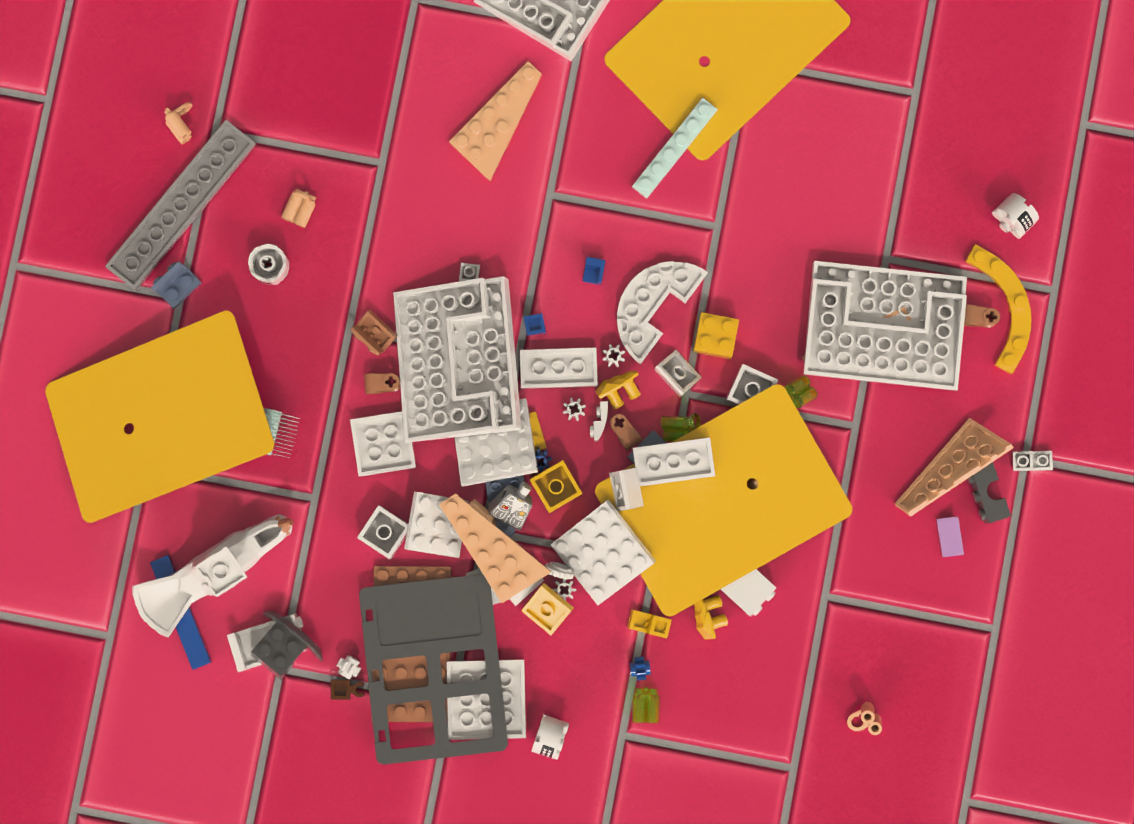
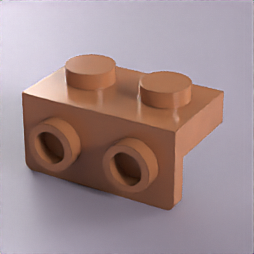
[350,309,398,356]

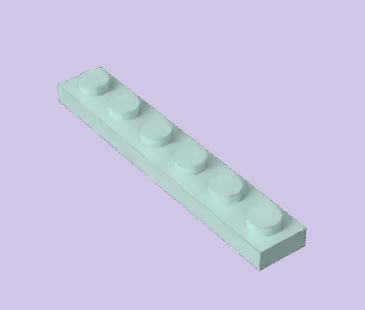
[632,98,718,199]

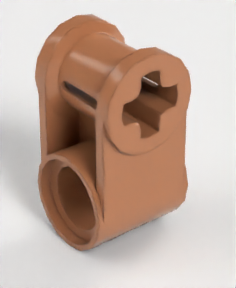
[964,305,1000,328]
[364,373,401,394]
[610,414,643,451]

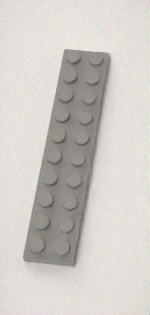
[105,120,257,291]

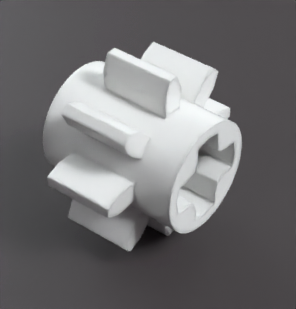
[602,344,625,368]
[563,398,586,421]
[552,579,576,601]
[336,655,361,679]

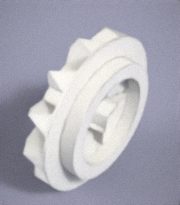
[545,562,575,579]

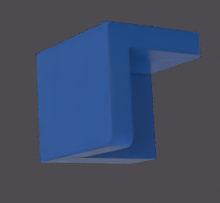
[583,257,606,285]
[524,313,546,336]

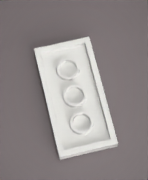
[520,348,598,389]
[633,438,715,486]

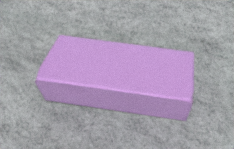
[936,516,964,557]

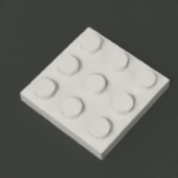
[350,411,416,477]
[404,491,469,558]

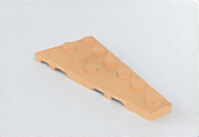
[449,61,542,182]
[895,418,1014,517]
[439,494,552,603]

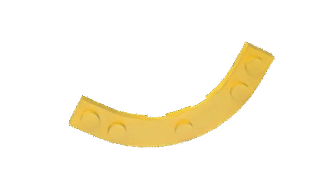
[965,244,1031,374]

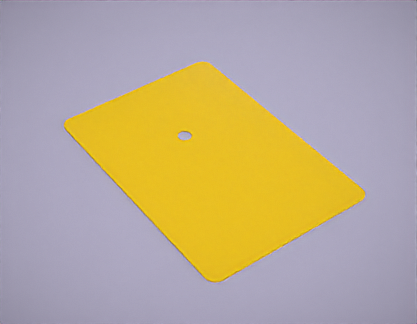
[605,0,850,160]
[45,311,274,523]
[595,384,852,616]

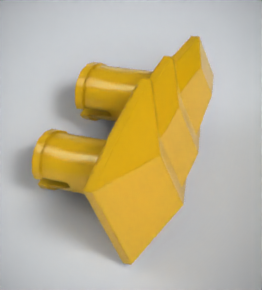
[595,370,641,409]
[694,595,728,640]

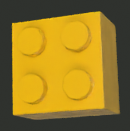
[693,312,739,359]
[530,460,583,513]

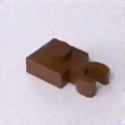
[331,679,364,700]

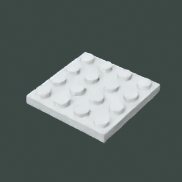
[455,398,538,487]
[551,500,656,605]
[447,659,526,740]

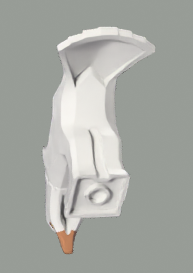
[132,514,294,637]

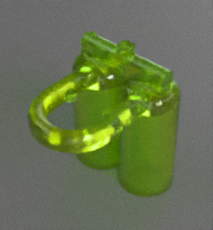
[784,376,817,408]
[661,413,701,442]
[632,687,660,723]

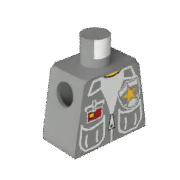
[488,482,532,531]

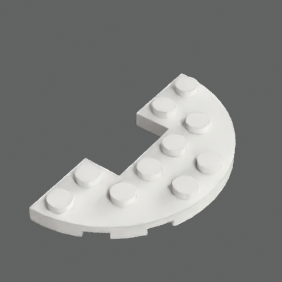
[617,261,708,364]

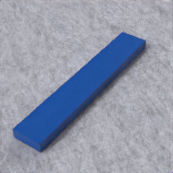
[150,555,212,670]

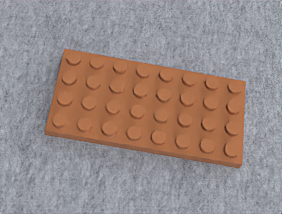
[372,566,451,722]

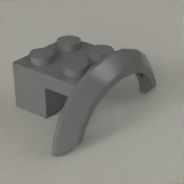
[251,611,323,680]

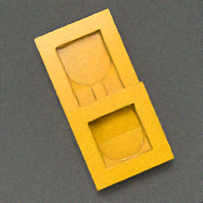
[627,609,672,638]

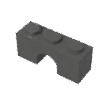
[967,462,1011,524]

